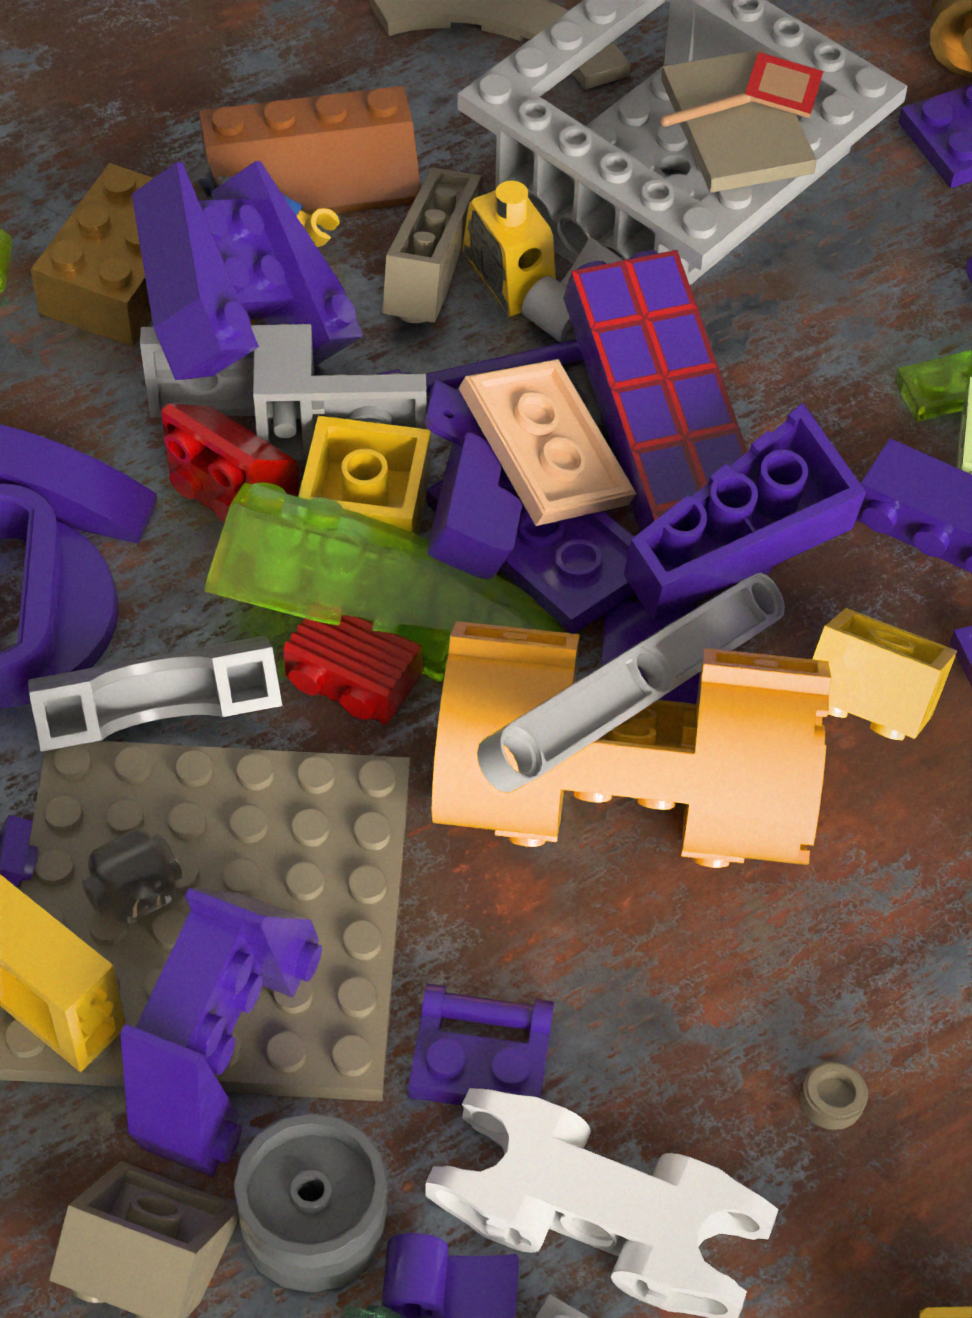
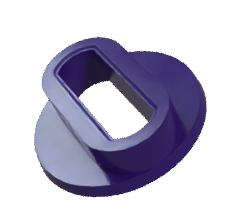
[0,484,119,708]

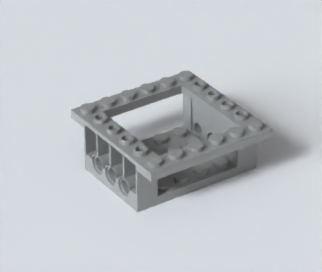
[458,0,907,285]

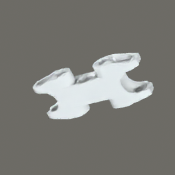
[426,1088,778,1318]

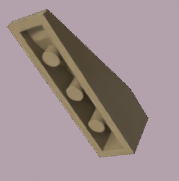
[382,167,482,323]

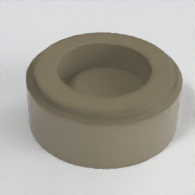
[799,1062,868,1130]

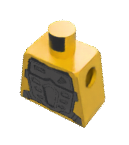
[463,181,556,317]

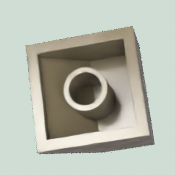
[49,1161,239,1318]

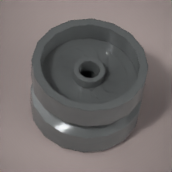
[234,1113,388,1293]

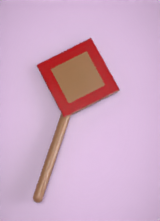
[660,52,824,127]

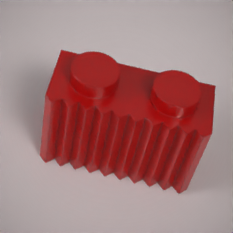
[283,598,423,725]

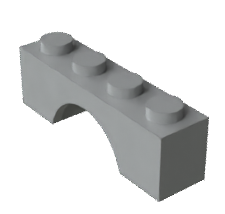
[28,635,283,752]

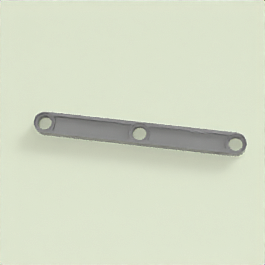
[477,572,785,793]

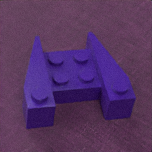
[132,161,364,380]
[120,888,322,1177]

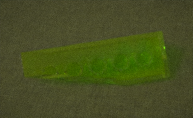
[204,482,569,642]

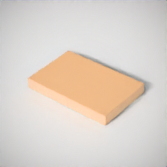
[458,359,636,526]

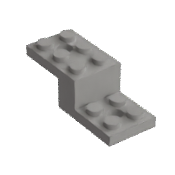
[140,324,427,466]

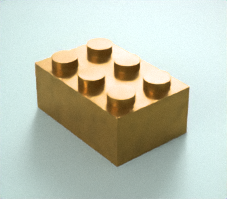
[31,163,204,347]

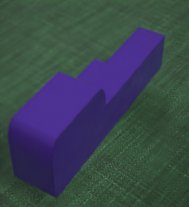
[424,380,522,579]

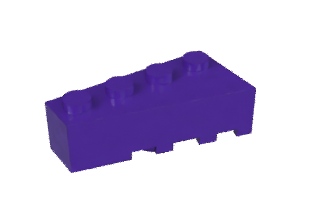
[623,403,866,622]

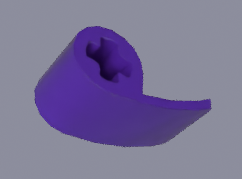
[381,1233,519,1318]

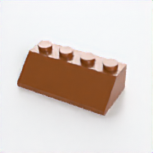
[199,86,421,215]

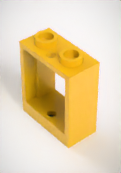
[0,875,126,1073]

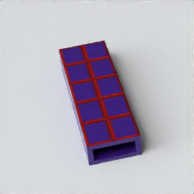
[563,250,773,574]

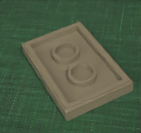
[661,49,817,193]

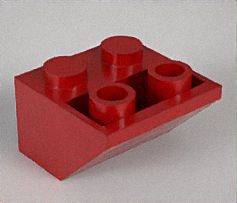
[161,403,299,538]

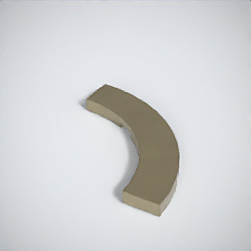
[369,0,631,90]

